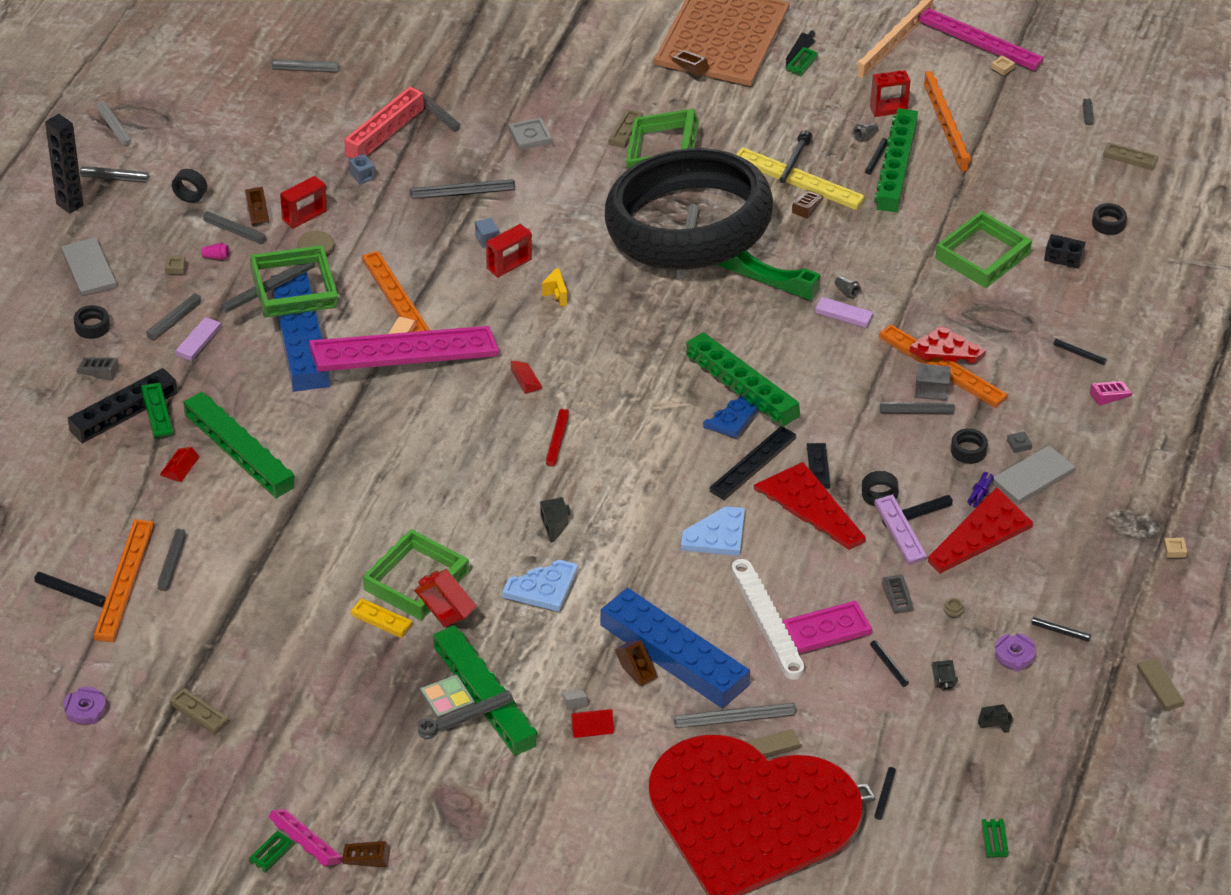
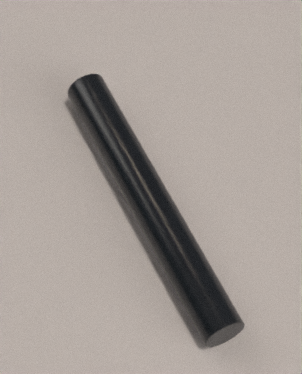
[865,138,887,175]
[1053,338,1107,365]
[1031,616,1092,642]
[870,640,909,687]
[874,767,896,820]

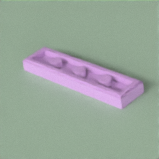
[874,494,927,565]

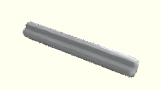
[96,101,131,146]

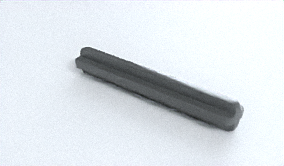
[272,59,339,72]
[419,90,460,131]
[80,166,150,182]
[203,211,266,244]
[146,293,201,340]
[880,402,955,414]
[157,528,186,591]
[436,690,513,732]

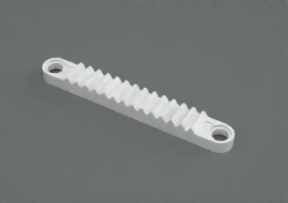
[731,559,804,680]

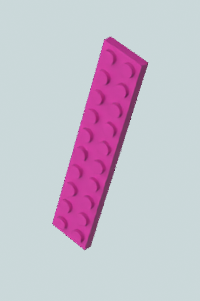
[309,326,499,372]

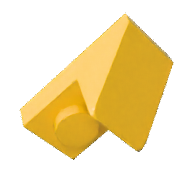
[542,268,567,306]

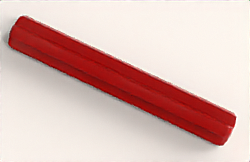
[546,408,569,467]

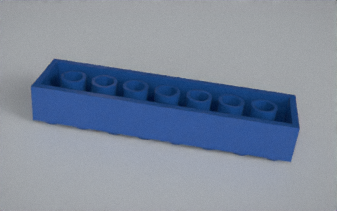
[271,272,330,392]
[600,587,750,709]

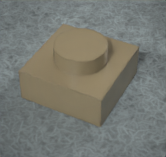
[165,256,186,274]

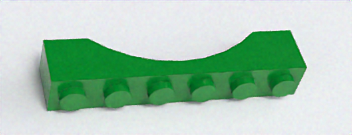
[716,251,821,301]

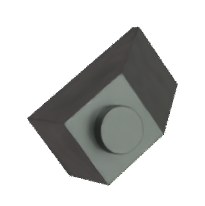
[540,497,571,542]

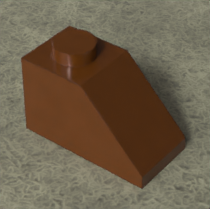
[614,640,658,686]

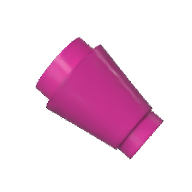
[201,242,229,260]

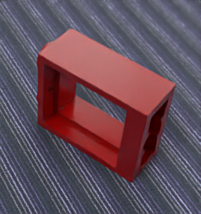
[870,70,911,117]
[280,175,327,229]
[486,223,532,278]
[414,569,476,627]

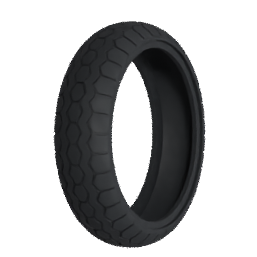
[605,148,773,270]

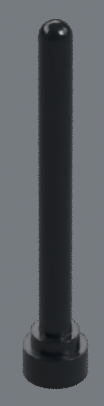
[779,130,813,184]

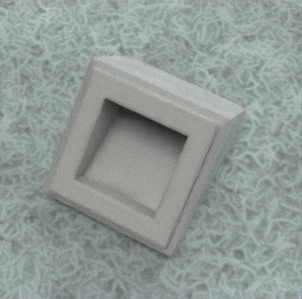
[562,689,587,710]

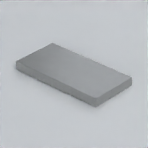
[61,237,117,296]
[992,446,1075,505]

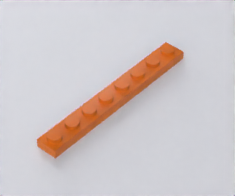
[924,71,971,172]

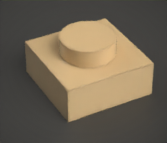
[991,55,1015,75]
[1164,538,1187,558]

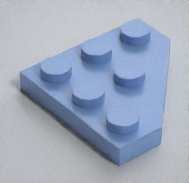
[681,506,745,556]
[502,560,578,612]

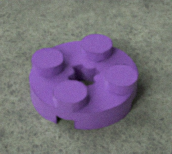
[995,633,1036,672]
[64,687,106,725]

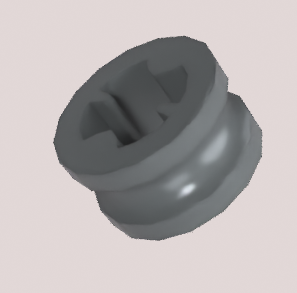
[418,718,437,739]

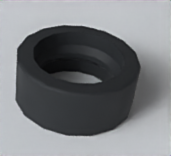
[171,168,208,203]
[1092,203,1127,235]
[73,305,110,339]
[951,428,988,464]
[861,471,899,506]

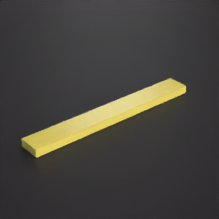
[736,147,865,210]

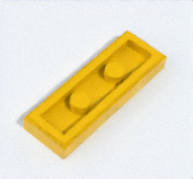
[350,598,413,638]

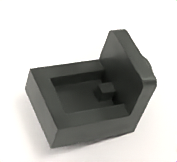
[931,660,958,690]
[978,704,1013,733]

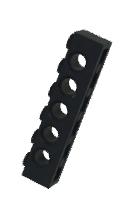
[45,114,84,214]
[68,368,177,444]

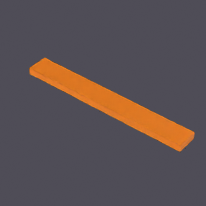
[362,250,430,332]
[879,324,1008,408]
[93,519,154,643]

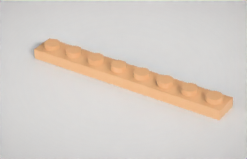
[857,0,933,78]

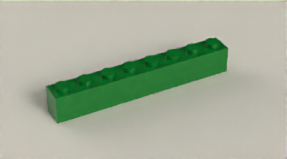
[183,391,295,499]
[433,625,538,756]

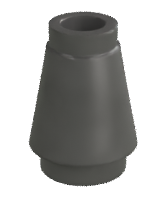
[853,122,878,141]
[835,276,861,298]

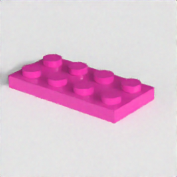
[782,601,872,654]

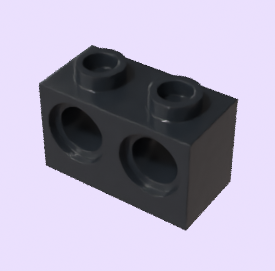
[1044,234,1086,269]

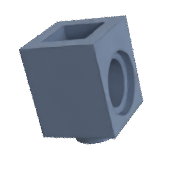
[349,154,375,185]
[475,217,499,248]

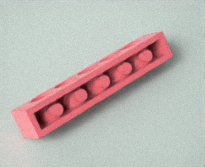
[344,87,424,159]

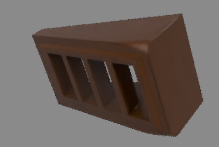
[672,50,709,77]
[792,190,823,219]
[342,841,390,867]

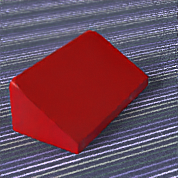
[511,360,542,394]
[160,447,199,482]
[571,709,614,738]

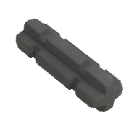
[1082,98,1094,125]

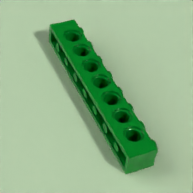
[874,108,918,213]
[686,332,800,427]

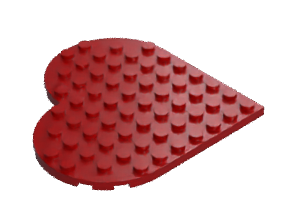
[649,735,862,895]

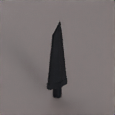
[786,30,816,67]

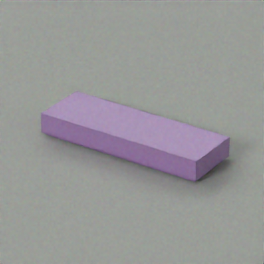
[815,297,873,328]
[175,317,221,361]

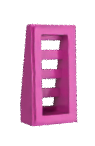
[1090,381,1132,406]

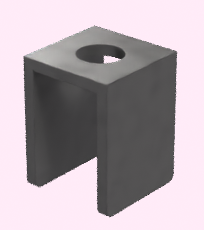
[915,364,951,401]

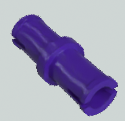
[967,472,994,507]

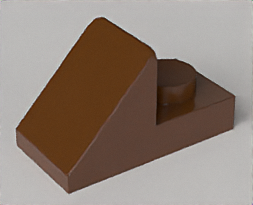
[245,187,269,225]

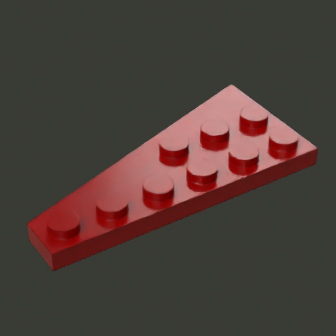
[754,462,866,550]
[928,487,1033,574]

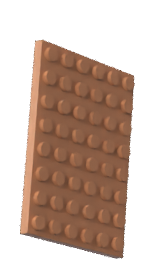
[654,0,790,86]

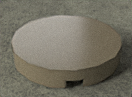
[298,231,334,255]

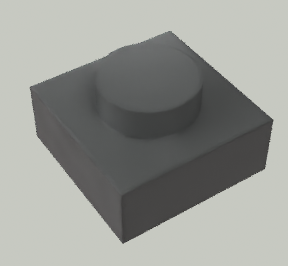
[1007,431,1032,453]

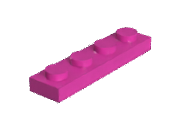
[268,809,342,866]

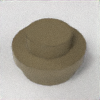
[944,598,964,617]

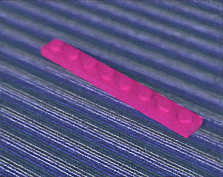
[919,8,1044,71]

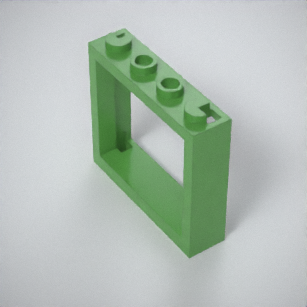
[625,108,699,169]
[935,211,1032,288]
[250,245,338,318]
[363,529,469,621]

